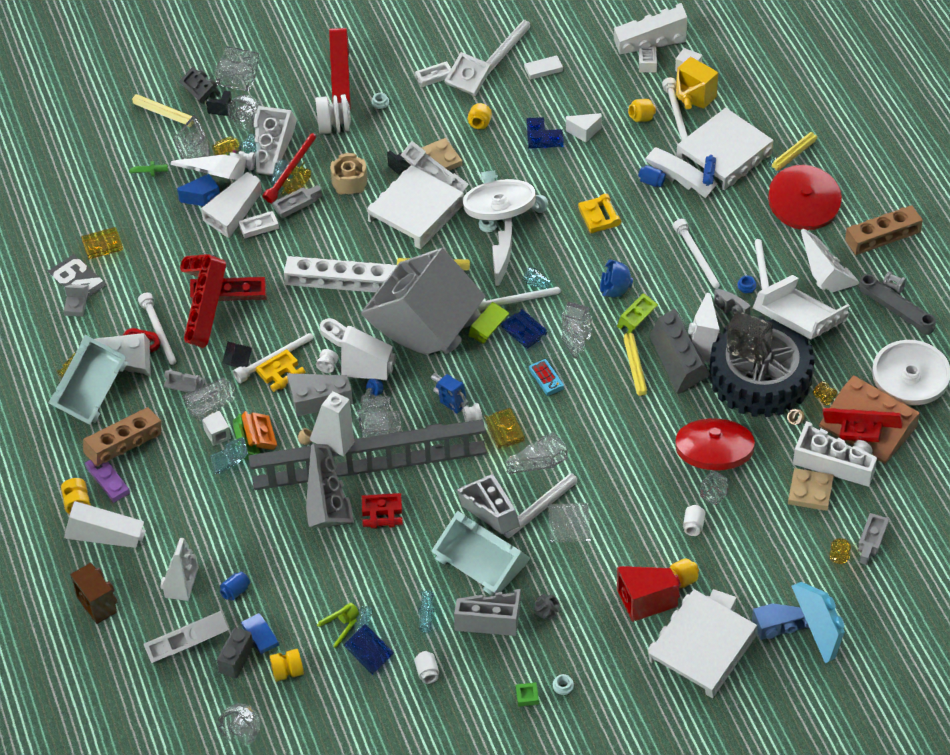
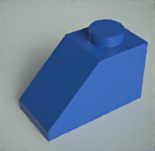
[177,174,220,206]

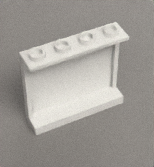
[676,108,774,190]
[367,165,464,250]
[753,275,850,339]
[648,589,758,698]

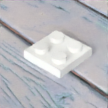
[445,52,492,96]

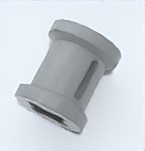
[883,271,907,294]

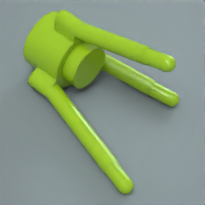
[317,603,359,648]

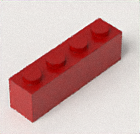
[190,277,267,301]

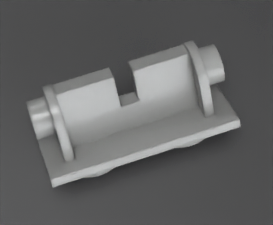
[163,369,206,395]

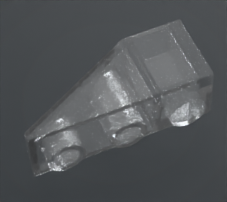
[506,432,568,474]

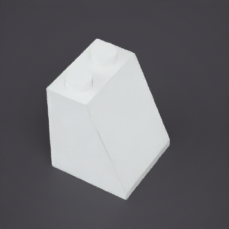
[341,326,396,380]

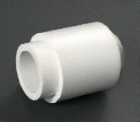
[683,505,705,536]
[414,651,439,684]

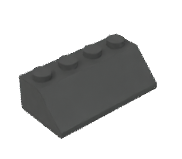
[649,308,711,394]

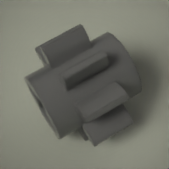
[534,593,560,620]

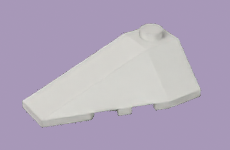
[254,106,297,176]
[171,153,247,180]
[801,229,859,292]
[688,293,719,362]
[161,538,199,601]

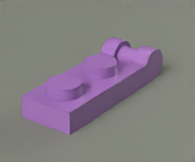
[85,460,130,503]

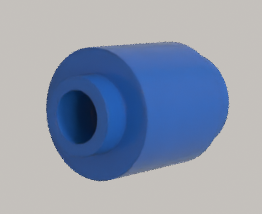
[638,165,666,187]
[220,571,250,601]

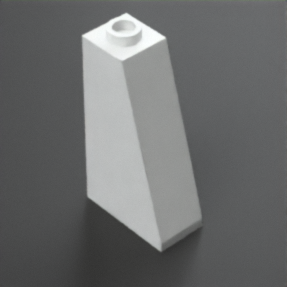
[201,172,262,238]
[310,391,354,456]
[64,501,146,548]

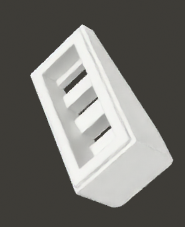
[639,46,657,72]

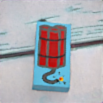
[529,359,564,396]

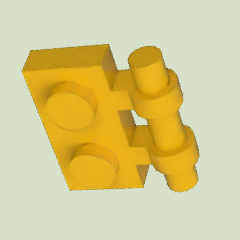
[256,349,306,392]

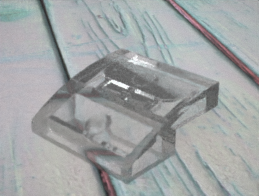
[548,503,590,542]

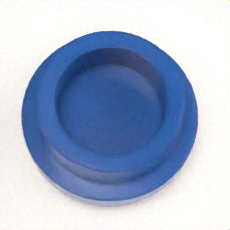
[738,276,756,293]
[366,379,383,397]

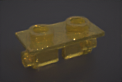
[281,162,311,195]

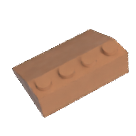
[819,375,920,464]

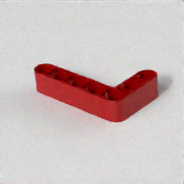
[329,28,351,110]
[180,254,226,348]

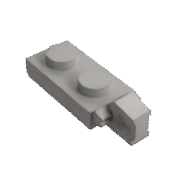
[272,185,323,218]
[858,513,889,565]

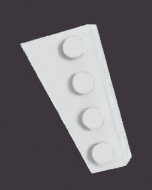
[614,3,687,54]
[793,421,877,487]

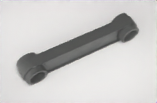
[859,274,936,335]

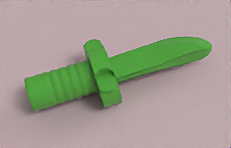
[129,161,168,177]

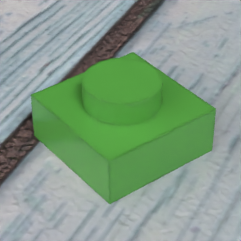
[516,682,539,707]

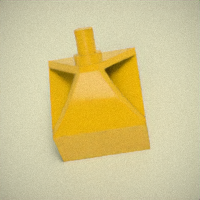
[676,56,718,109]

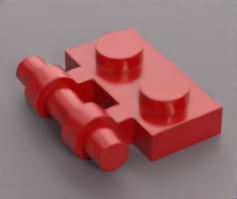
[362,493,403,529]

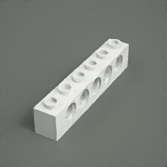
[284,256,397,293]

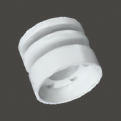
[315,94,351,134]

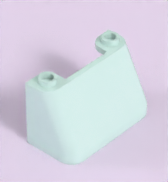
[48,335,128,425]
[431,511,530,596]

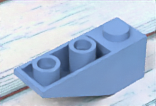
[752,603,809,640]

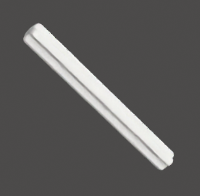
[486,20,530,76]
[503,473,577,538]

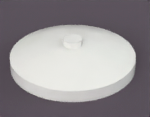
[463,179,536,220]
[872,340,950,405]

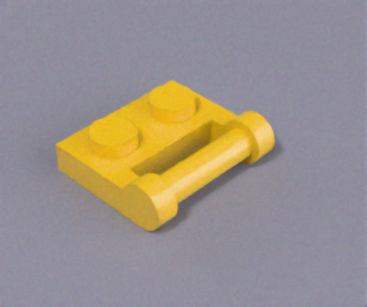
[578,193,622,233]

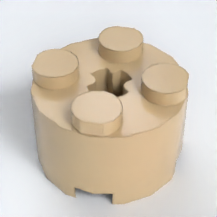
[330,153,368,195]

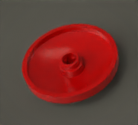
[768,165,842,230]
[675,418,755,470]

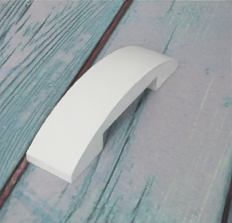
[401,141,469,192]

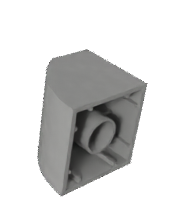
[361,247,486,355]

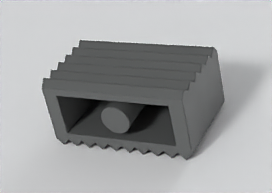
[216,627,254,678]

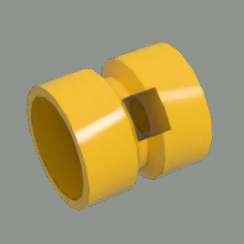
[61,478,91,514]
[269,649,304,682]

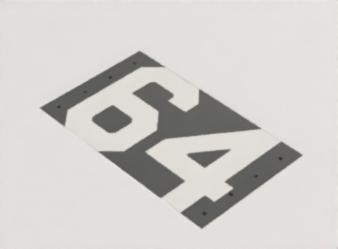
[47,254,107,297]

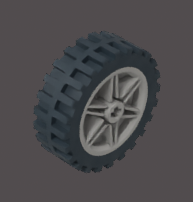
[709,316,815,417]

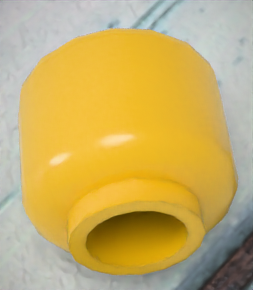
[628,99,656,122]
[467,103,492,130]
[669,558,699,588]

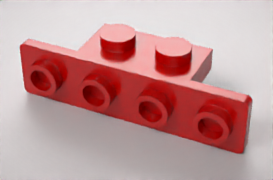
[823,408,903,442]

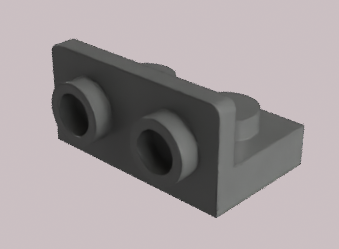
[179,67,220,103]

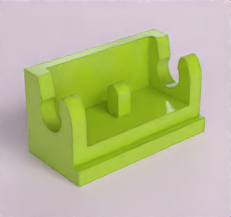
[617,293,658,334]
[468,302,509,344]

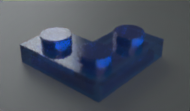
[526,117,564,149]

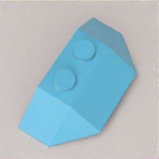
[791,582,845,663]

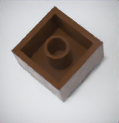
[70,563,118,624]

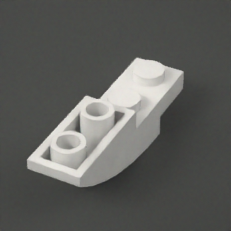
[144,611,229,663]

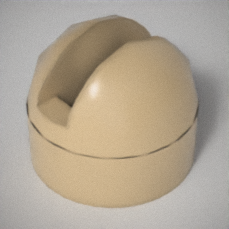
[787,409,805,425]
[298,428,312,445]

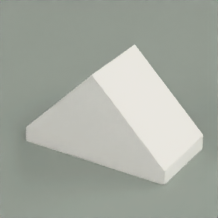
[566,113,602,142]

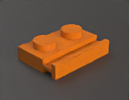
[241,411,277,450]

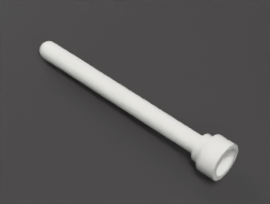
[662,78,688,141]
[673,219,720,289]
[755,239,769,290]
[477,287,561,313]
[138,293,176,365]
[233,333,313,383]

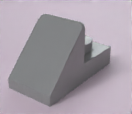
[64,284,89,317]

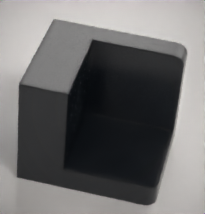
[206,91,233,116]
[387,150,411,175]
[222,341,252,368]

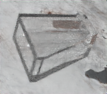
[182,378,235,421]

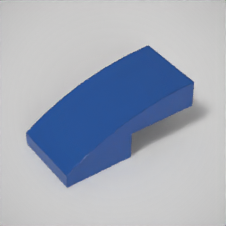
[241,613,279,654]

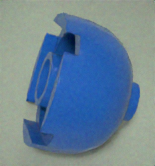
[600,260,633,298]

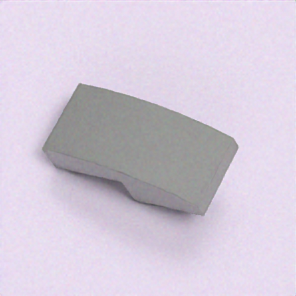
[714,289,751,321]

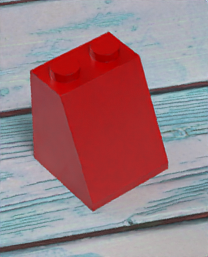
[617,566,681,622]

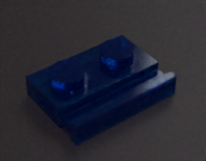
[502,309,547,349]
[343,624,394,675]

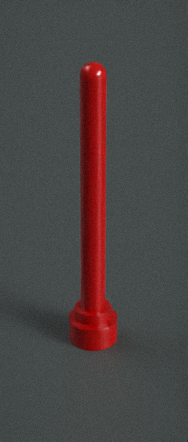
[262,133,316,204]

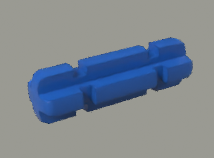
[702,155,716,186]

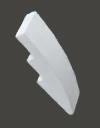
[644,147,717,198]
[492,217,512,286]

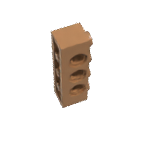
[845,205,923,255]
[83,407,161,466]

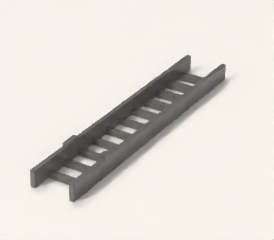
[248,419,487,490]

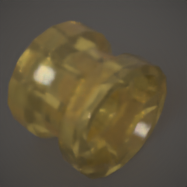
[812,381,837,405]
[829,538,851,564]

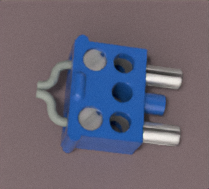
[431,373,469,414]

